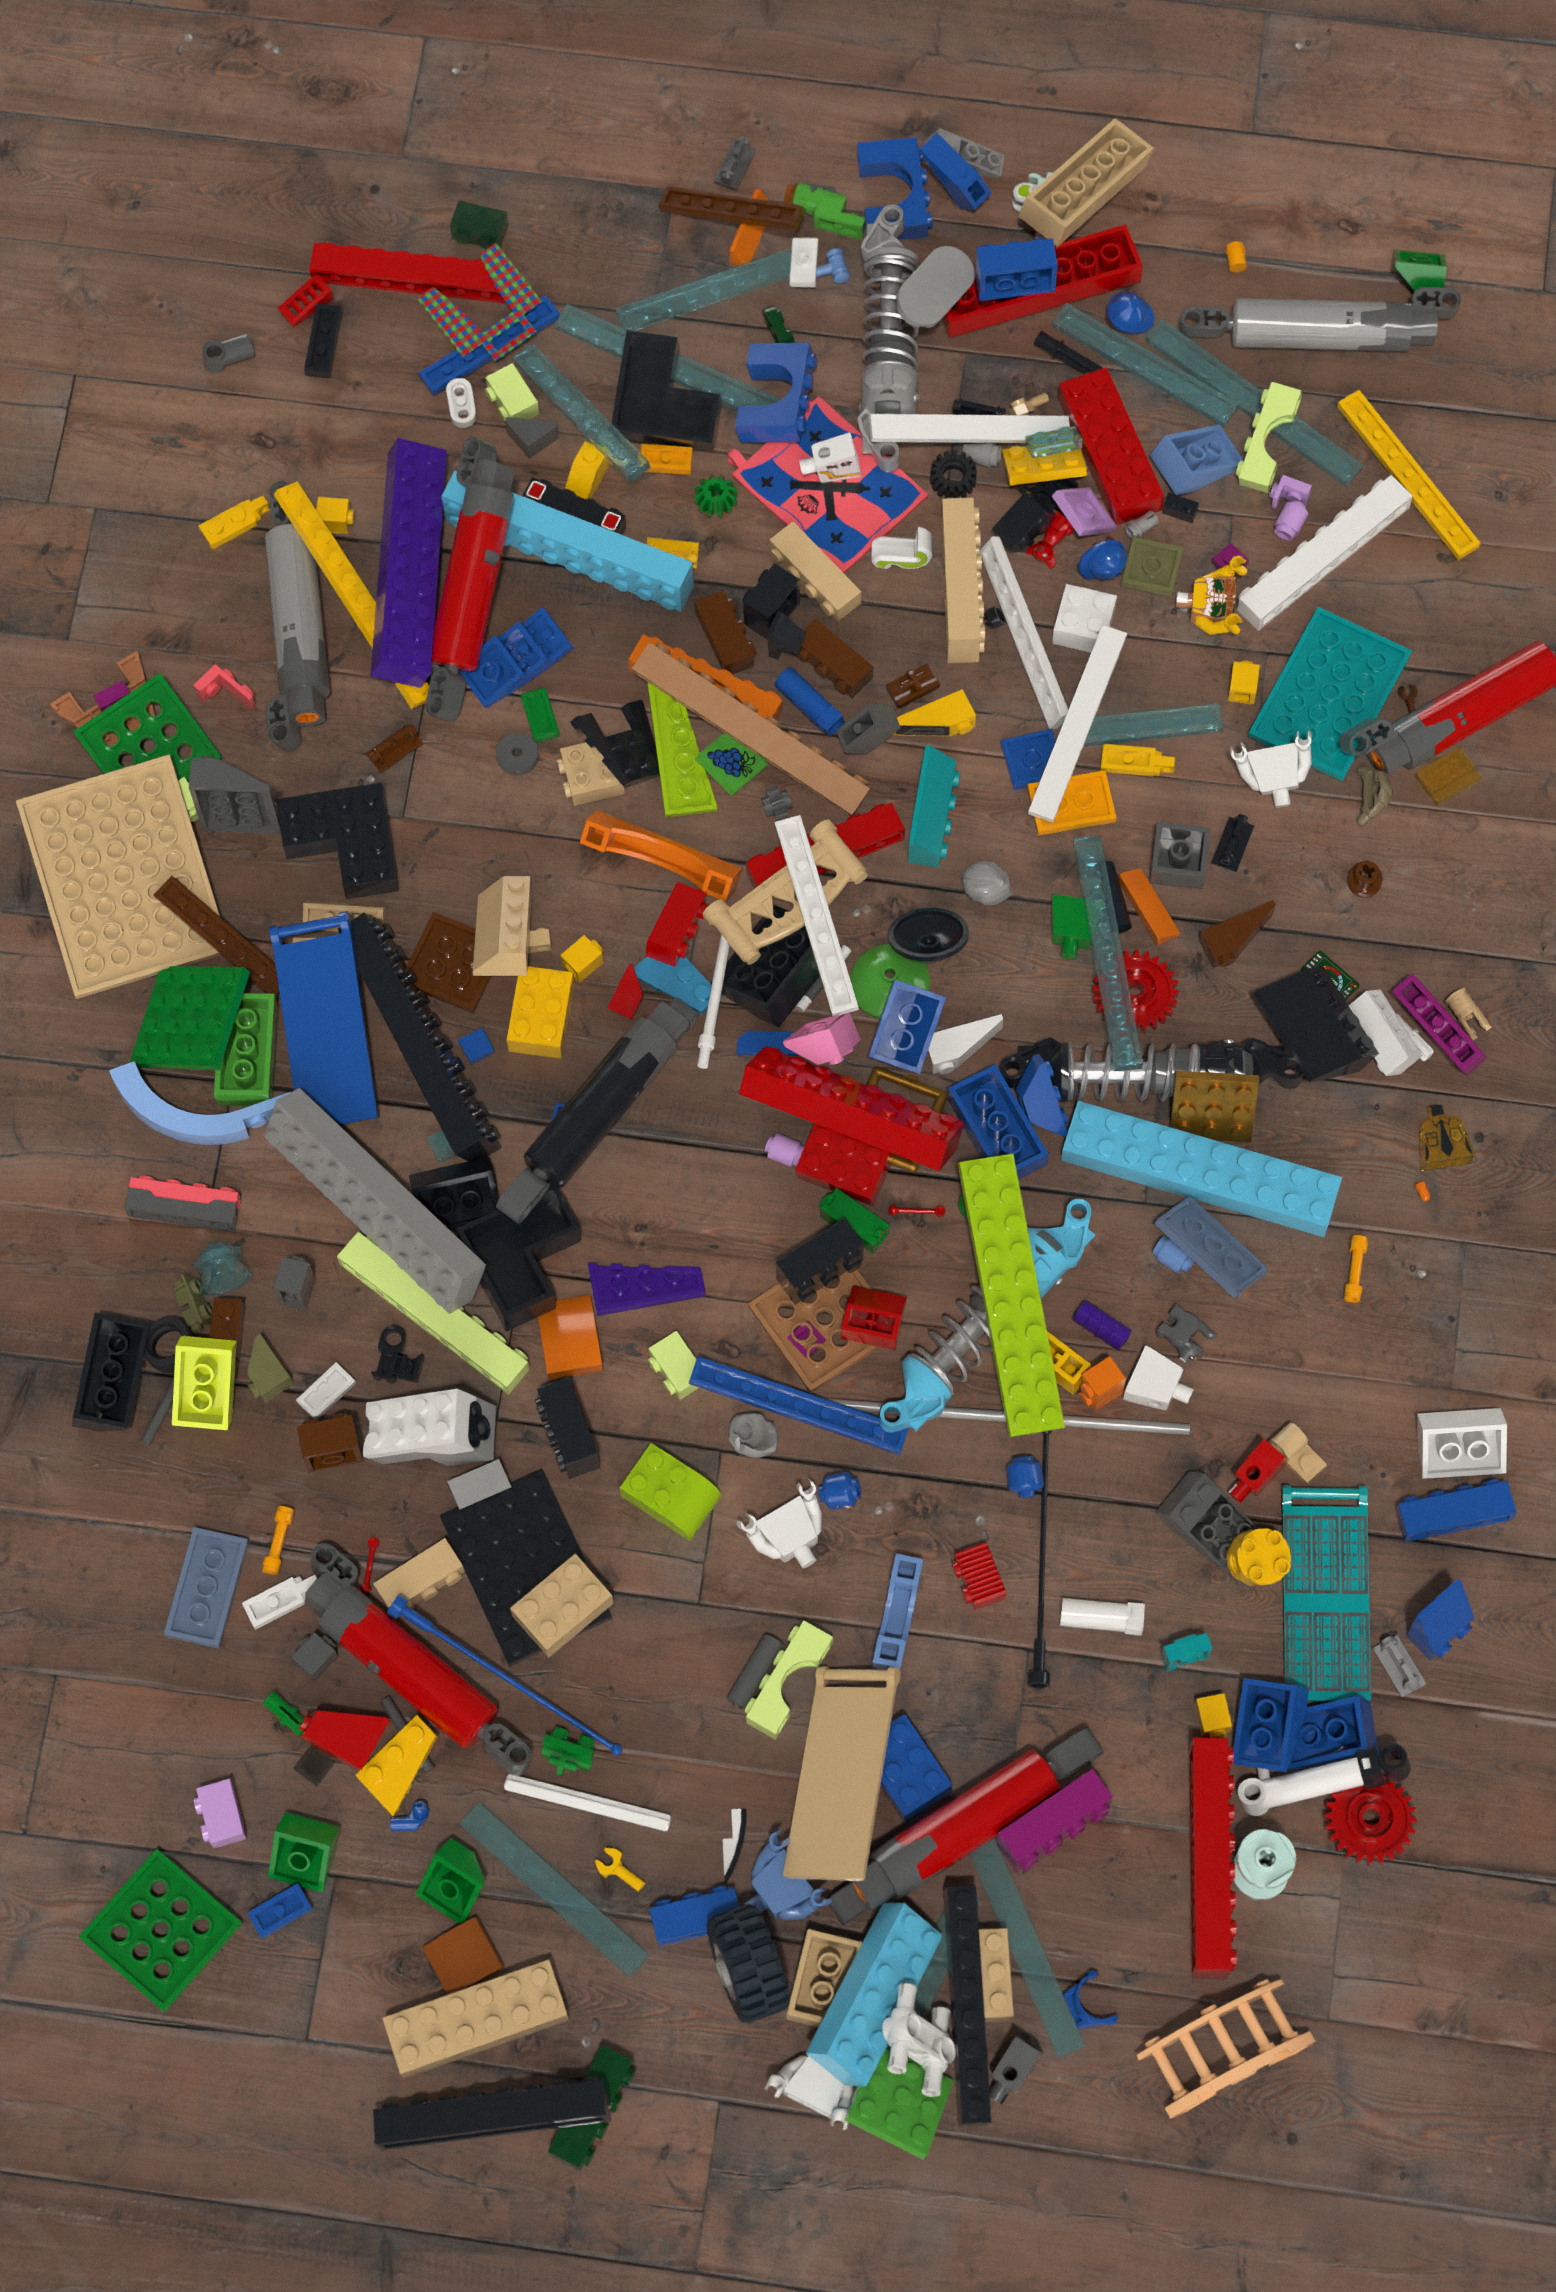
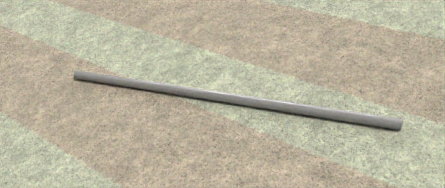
[824,1398,1190,1435]

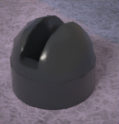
[983,605,1005,628]

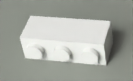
[1349,990,1423,1076]

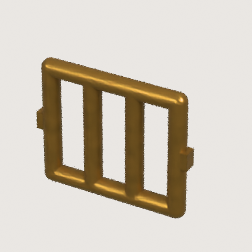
[866,1066,947,1173]

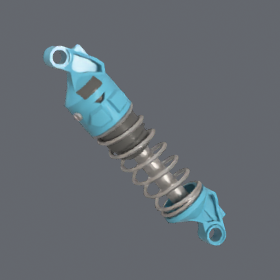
[879,1199,1095,1433]

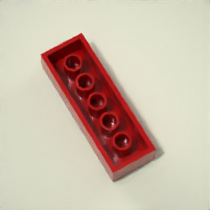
[1058,367,1164,526]

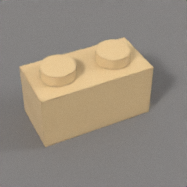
[528,928,552,953]

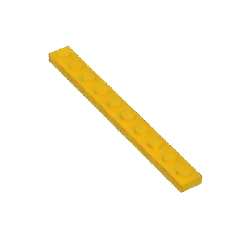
[274,481,429,709]

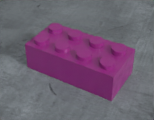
[996,1769,1113,1872]

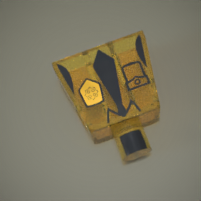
[1418,1105,1475,1172]

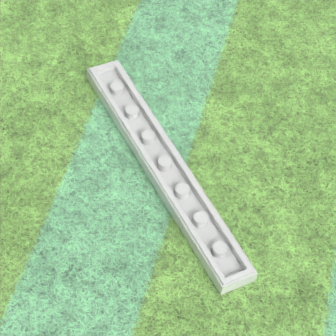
[868,414,1071,443]
[980,537,1068,729]
[1028,625,1127,823]
[775,815,859,1017]

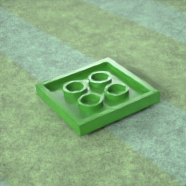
[845,2047,954,2159]

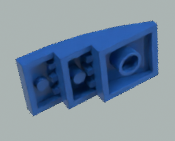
[459,606,575,708]

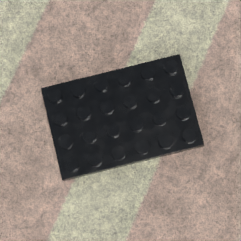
[440,1469,612,1667]

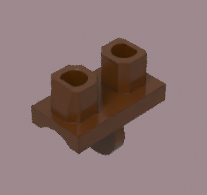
[886,663,940,708]

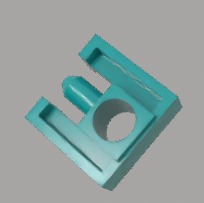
[1161,1633,1213,1672]

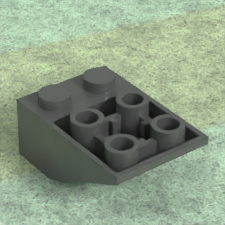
[1155,1471,1259,1572]

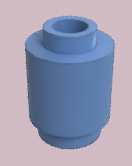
[1152,1236,1194,1274]

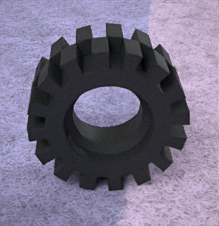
[930,450,977,499]

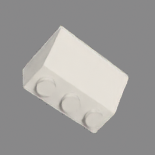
[1417,1408,1507,1479]

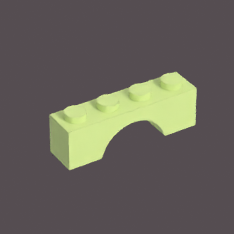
[1236,382,1302,494]
[744,1621,833,1740]

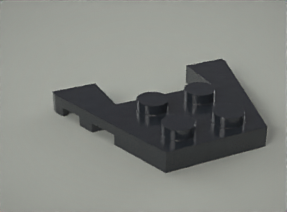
[570,699,659,787]

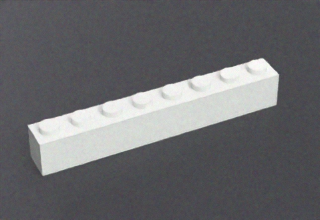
[1237,475,1412,631]

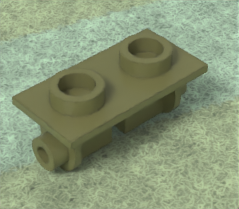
[173,1274,212,1334]

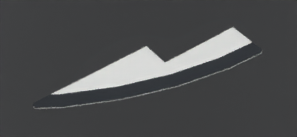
[723,1809,747,1883]

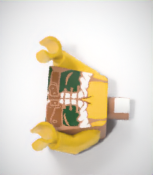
[1176,556,1247,635]

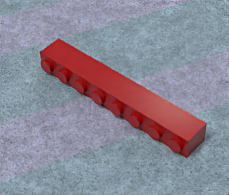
[309,242,507,304]

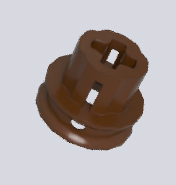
[1347,860,1383,898]

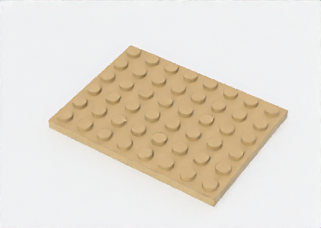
[16,754,220,999]

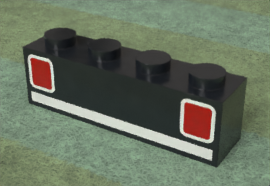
[522,477,627,535]

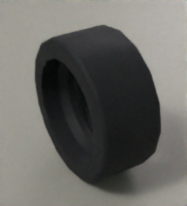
[143,1317,195,1373]

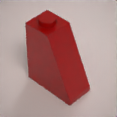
[298,1711,390,1772]

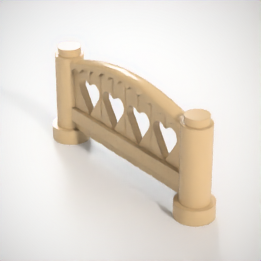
[703,819,868,965]

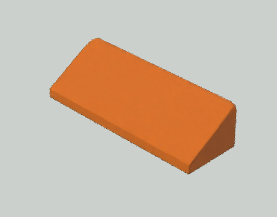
[729,189,769,269]
[1118,868,1180,946]

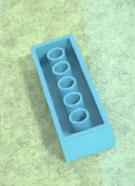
[806,1903,943,2087]

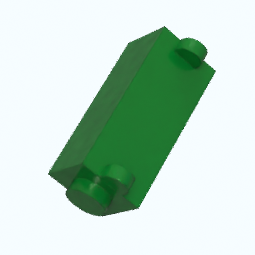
[819,1188,890,1254]

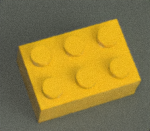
[507,966,575,1059]

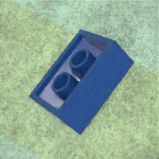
[866,980,946,1074]

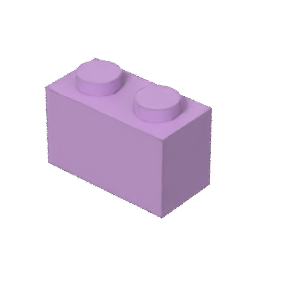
[193,1779,247,1848]

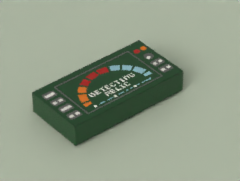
[1301,950,1360,1001]

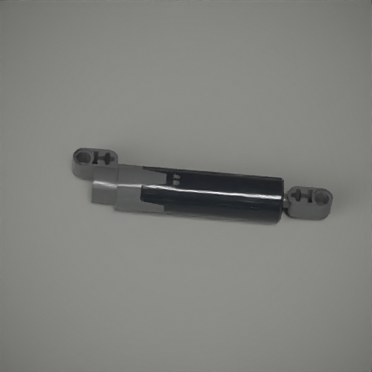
[496,997,699,1224]

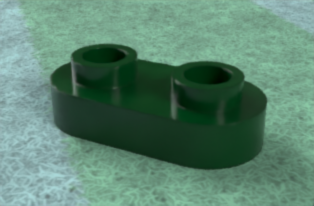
[762,305,794,343]

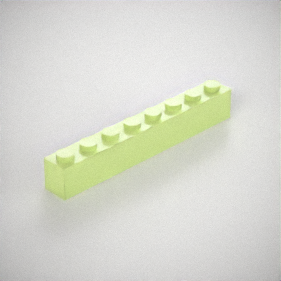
[337,1232,530,1395]

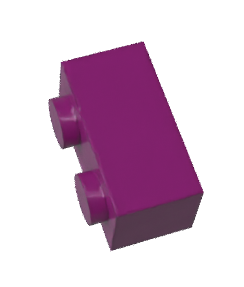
[93,681,130,712]

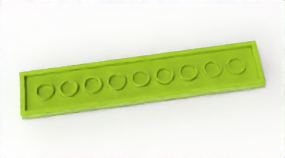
[958,1154,1065,1438]

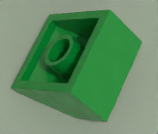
[268,1812,340,1893]

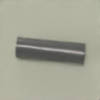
[726,1634,784,1710]

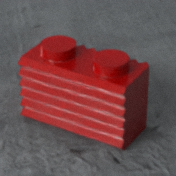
[951,1542,1006,1610]

